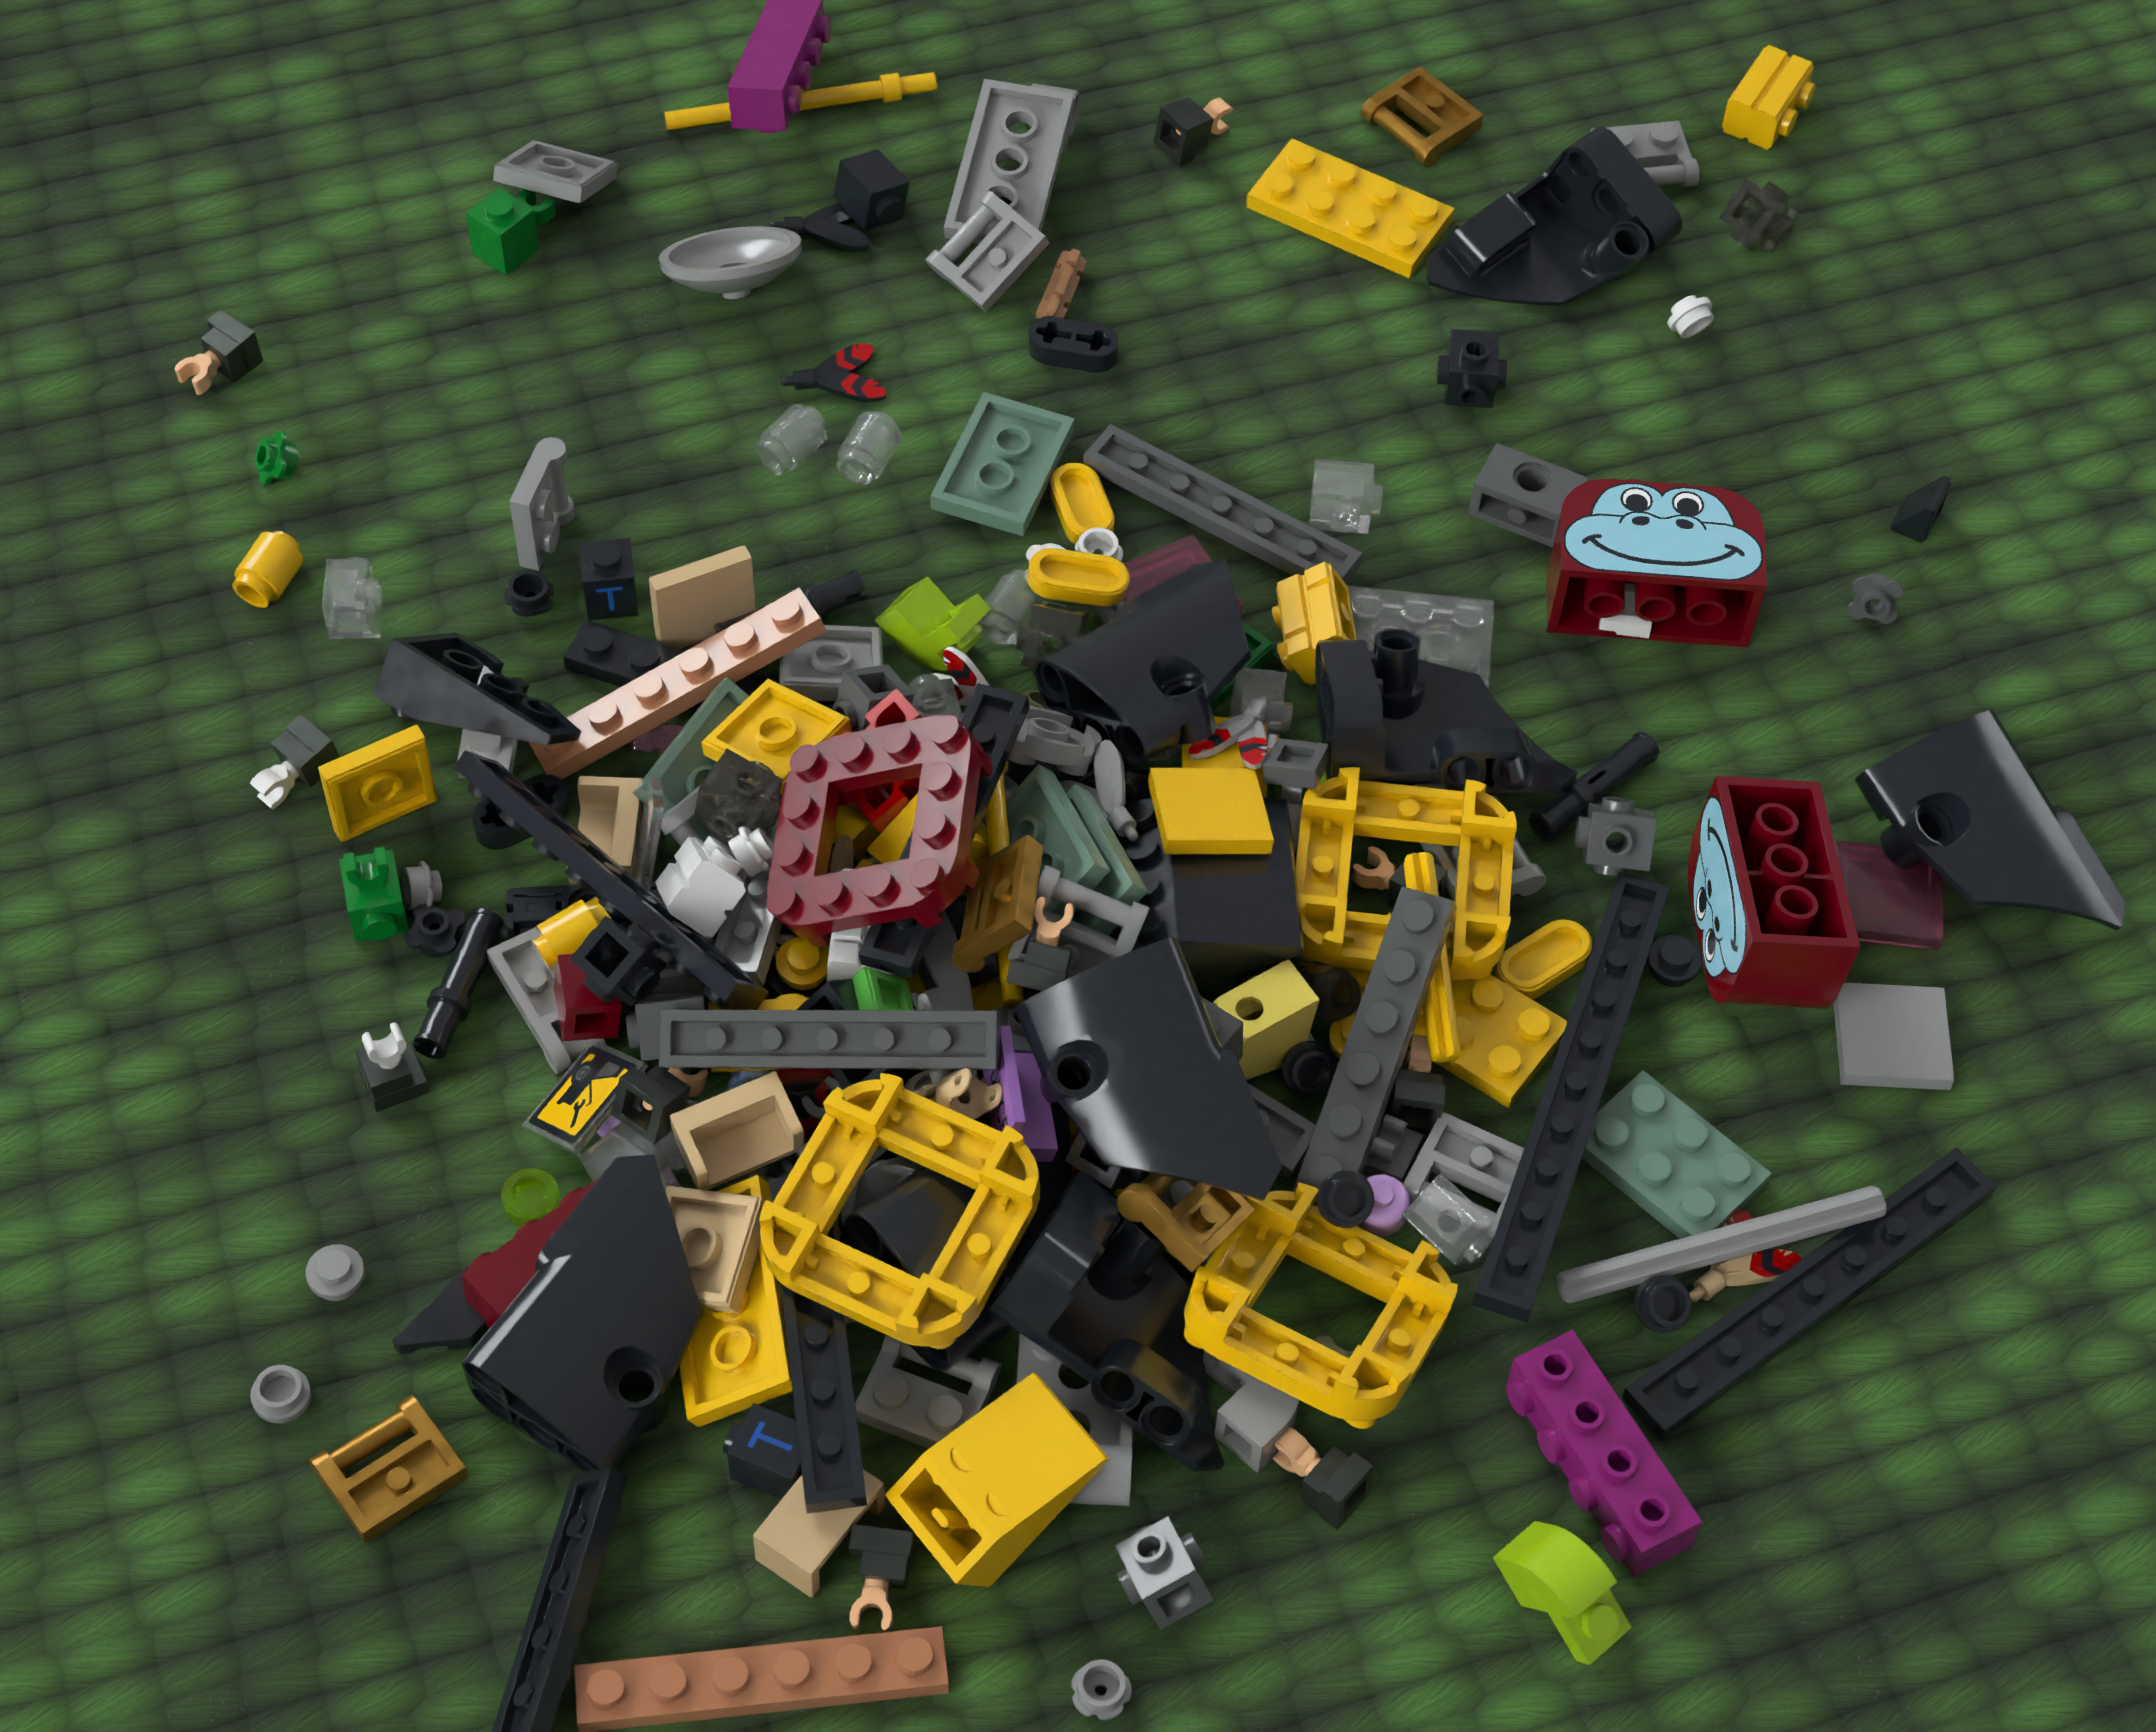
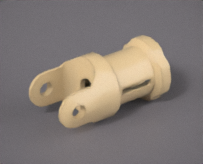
[914,1068,1003,1119]

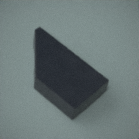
[392,1266,489,1354]

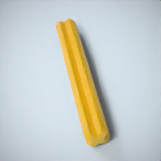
[1403,852,1461,1063]

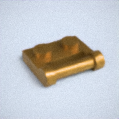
[1360,66,1484,168]
[951,835,1043,972]
[1117,1173,1255,1273]
[308,1395,468,1544]

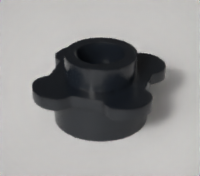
[404,904,466,957]

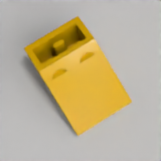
[885,1372,1110,1587]

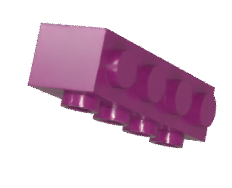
[727,0,832,133]
[1506,1330,1702,1577]

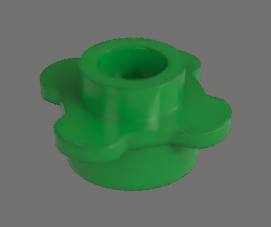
[255,430,298,485]

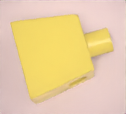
[1213,959,1320,1080]

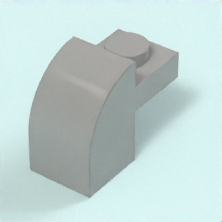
[1203,1350,1299,1473]

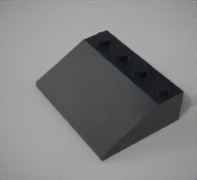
[1119,798,1305,986]

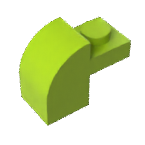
[875,576,991,671]
[1492,1521,1632,1665]

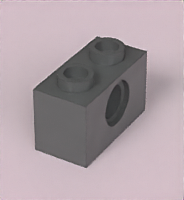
[1468,443,1588,548]

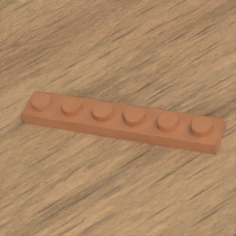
[528,588,826,780]
[574,1626,949,1732]

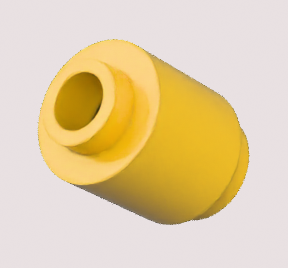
[232,531,304,608]
[533,897,611,969]

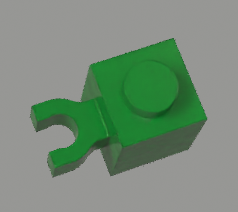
[466,187,556,276]
[339,846,409,942]

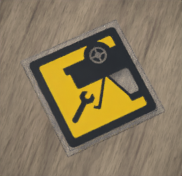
[522,1040,648,1158]

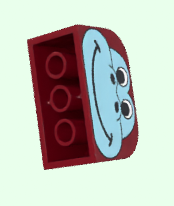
[1547,479,1767,647]
[1688,776,1861,1009]

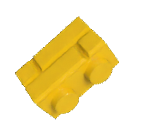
[1721,45,1816,150]
[1272,562,1357,685]

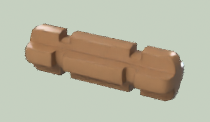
[1036,248,1087,319]

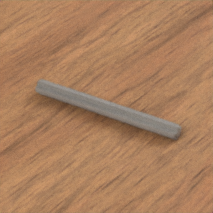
[1557,1186,1887,1303]

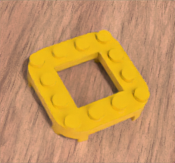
[1295,767,1517,980]
[759,1073,1040,1349]
[1184,1182,1458,1429]

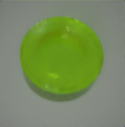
[501,1168,560,1226]

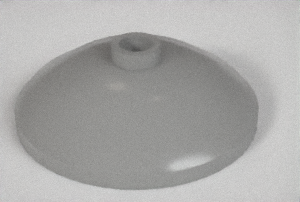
[659,226,802,299]

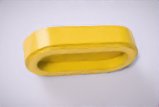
[1050,463,1115,544]
[1027,548,1130,606]
[1495,919,1592,1000]

